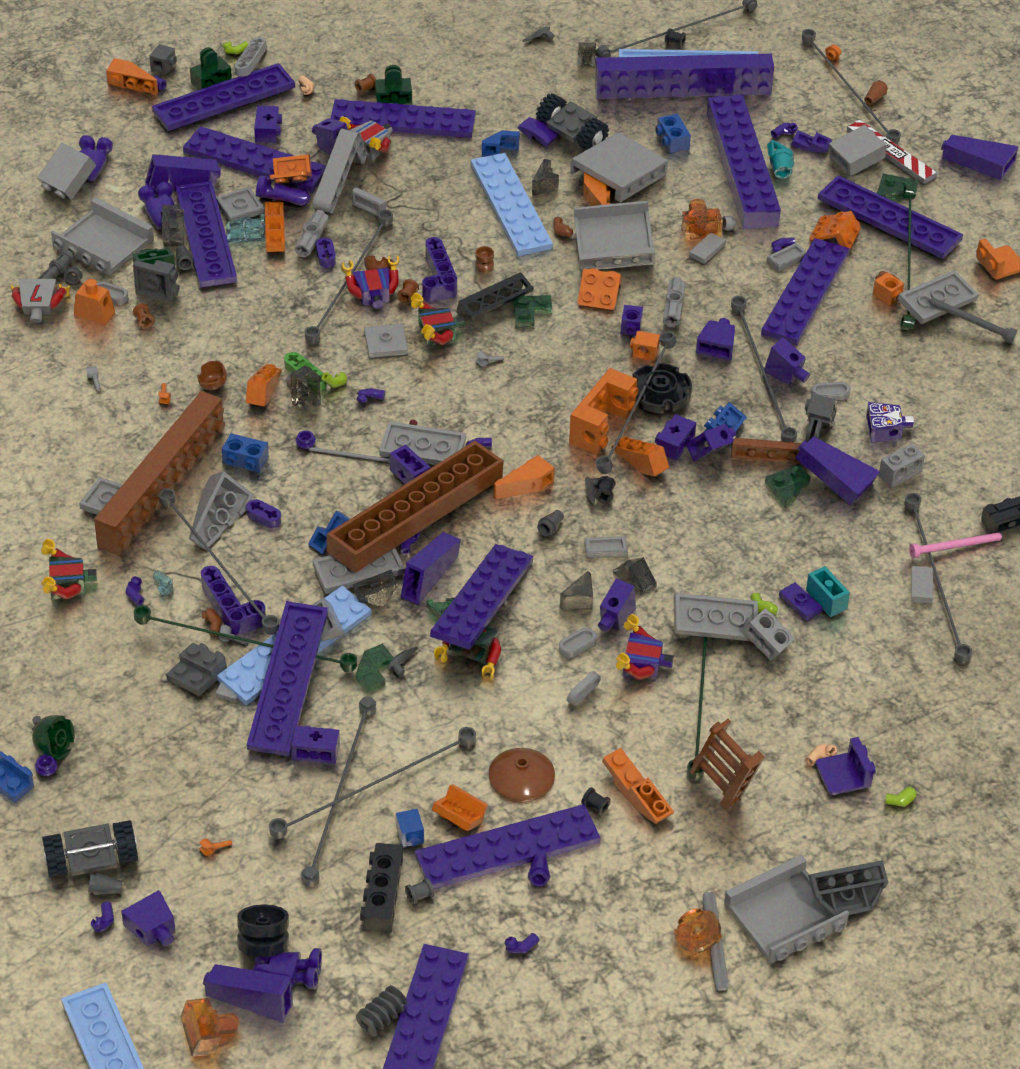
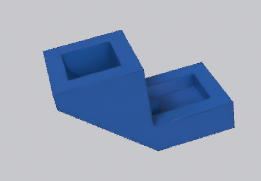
[482,130,520,157]
[308,510,351,555]

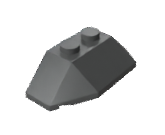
[808,860,889,917]

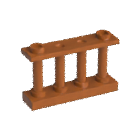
[690,719,765,810]

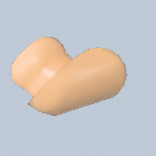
[298,75,315,95]
[805,744,838,766]

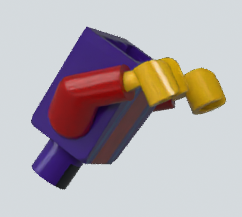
[341,255,399,309]
[616,614,674,680]

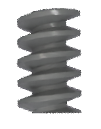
[356,985,407,1037]

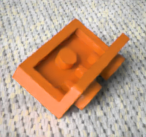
[432,784,488,831]

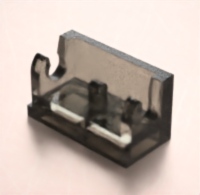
[162,205,184,247]
[291,365,321,411]

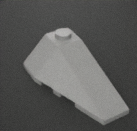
[189,471,254,550]

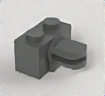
[805,394,837,440]

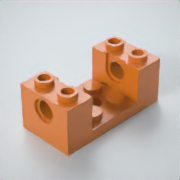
[569,368,639,455]

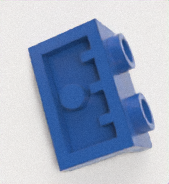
[704,402,747,432]
[0,752,34,803]

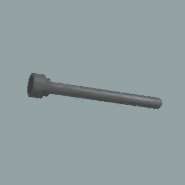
[930,298,1018,344]

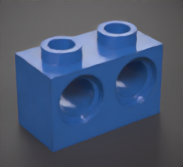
[655,114,691,153]
[221,433,269,473]

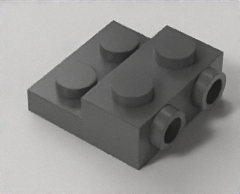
[133,260,180,303]
[166,643,227,696]

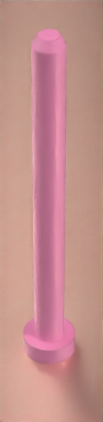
[909,533,1002,558]

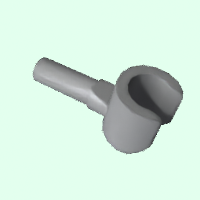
[476,351,504,367]
[87,367,101,391]
[219,625,247,645]

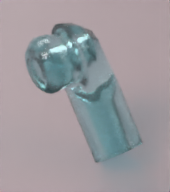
[153,570,173,595]

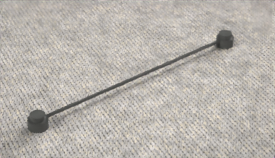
[595,0,758,58]
[802,29,901,144]
[305,210,393,344]
[731,296,797,442]
[595,331,676,474]
[159,488,279,635]
[904,493,972,664]
[301,696,376,887]
[269,727,476,839]

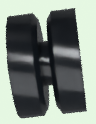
[237,904,289,957]

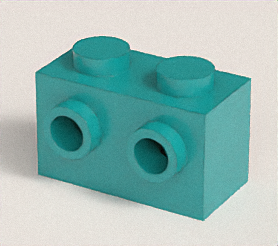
[806,566,850,617]

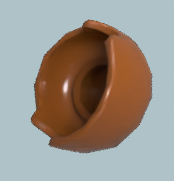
[364,255,394,270]
[197,360,227,391]

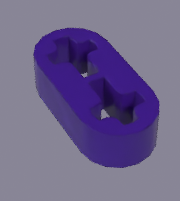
[316,238,336,268]
[246,499,281,528]

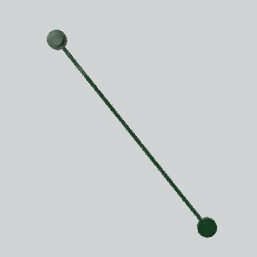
[900,185,917,331]
[134,605,357,673]
[687,637,707,780]

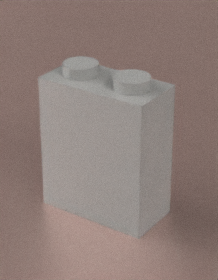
[829,125,887,177]
[37,143,96,201]

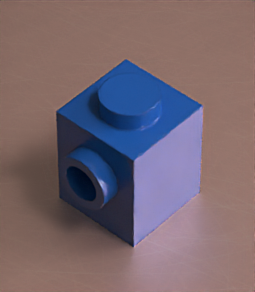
[396,808,424,847]

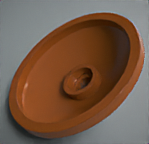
[489,748,555,802]

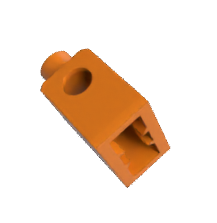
[74,279,115,325]

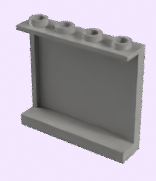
[570,132,669,202]
[51,197,154,276]
[574,201,655,271]
[724,855,849,964]

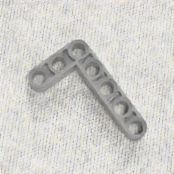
[313,128,367,214]

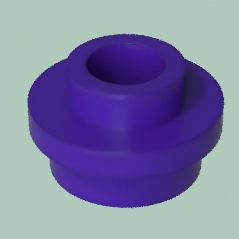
[296,430,316,449]
[35,755,57,776]

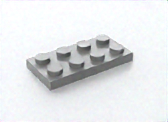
[898,270,979,324]
[379,421,466,465]
[313,548,405,594]
[674,593,758,642]

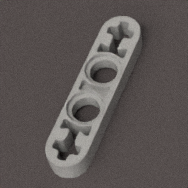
[234,37,267,77]

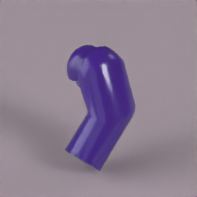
[771,123,798,138]
[771,237,795,253]
[357,388,385,403]
[465,438,492,448]
[400,532,420,555]
[125,576,145,606]
[91,902,114,932]
[504,933,540,954]

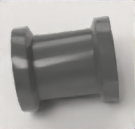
[405,878,435,905]

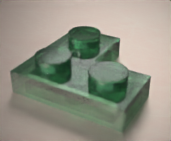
[513,295,552,328]

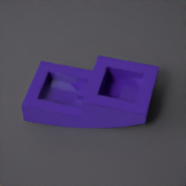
[517,117,559,147]
[791,130,833,153]

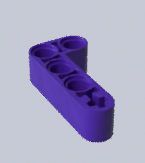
[422,237,457,302]
[201,566,266,636]

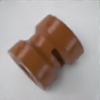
[475,246,494,273]

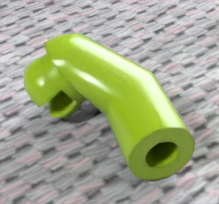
[223,41,248,55]
[321,372,347,389]
[750,593,778,615]
[885,787,917,807]

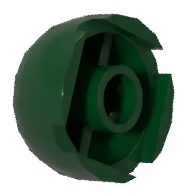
[32,715,75,760]

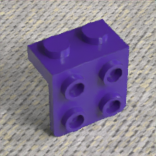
[816,737,876,795]

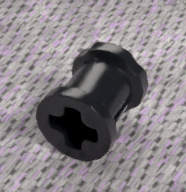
[664,28,686,48]
[595,476,616,503]
[581,787,611,816]

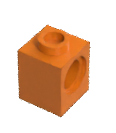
[873,272,904,306]
[630,331,660,361]

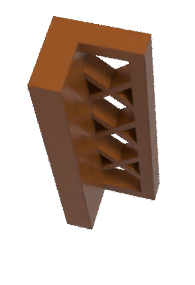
[731,438,802,464]

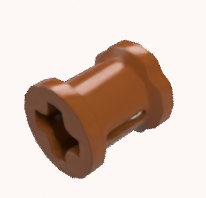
[354,74,376,95]
[397,279,419,304]
[133,303,155,329]

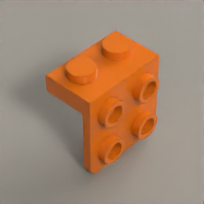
[269,154,312,184]
[809,211,861,249]
[976,239,1020,280]
[578,268,622,311]

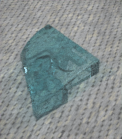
[226,213,265,243]

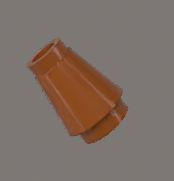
[864,80,888,105]

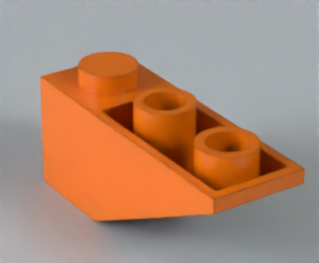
[106,58,158,95]
[583,172,610,206]
[245,364,282,406]
[611,437,669,477]
[493,455,555,500]

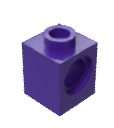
[621,305,643,336]

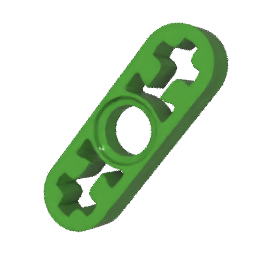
[284,352,327,391]

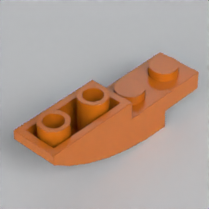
[602,748,674,824]

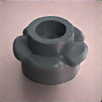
[64,266,83,284]

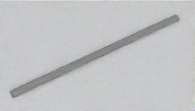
[309,447,390,463]

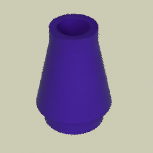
[528,853,550,886]

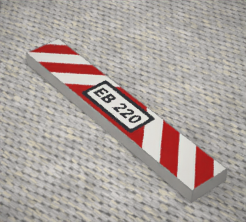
[847,119,937,184]

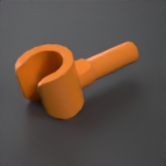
[158,383,171,405]
[199,838,232,856]

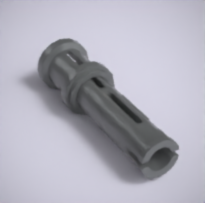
[37,250,74,279]

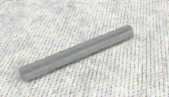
[703,892,729,991]

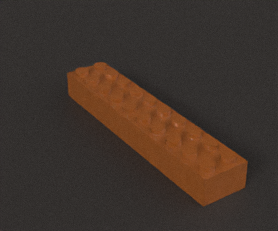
[94,391,225,556]
[327,441,504,573]

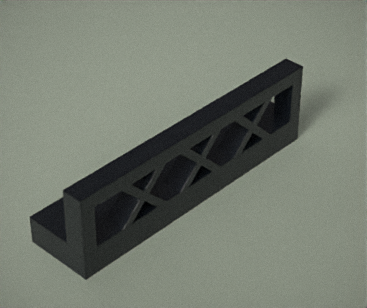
[456,272,534,320]

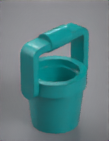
[767,140,794,179]

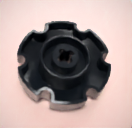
[632,363,692,414]

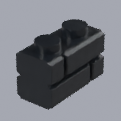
[981,496,1020,534]

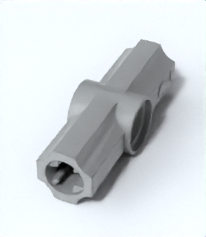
[295,210,329,258]
[663,277,685,328]

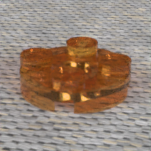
[674,908,722,955]

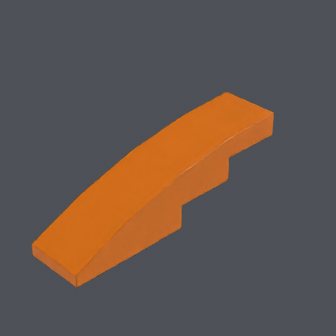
[265,202,285,252]

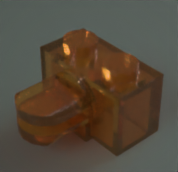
[681,199,723,240]
[180,998,239,1057]

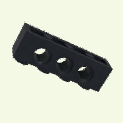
[360,843,403,933]

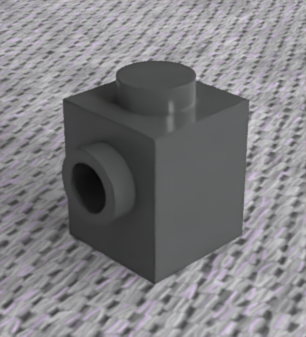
[149,44,177,74]

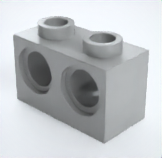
[879,443,925,488]
[742,608,795,661]

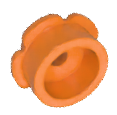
[825,44,842,61]

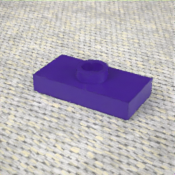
[779,582,823,621]

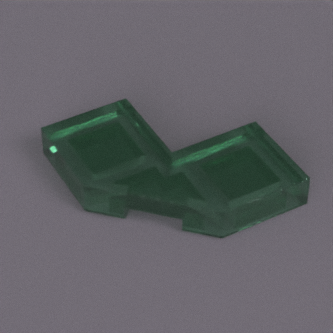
[356,643,393,692]

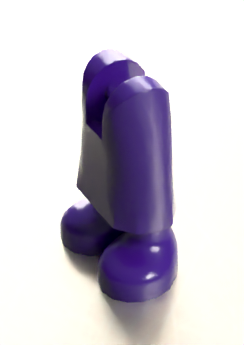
[79,135,113,182]
[256,175,311,206]
[138,182,177,230]
[253,948,322,990]

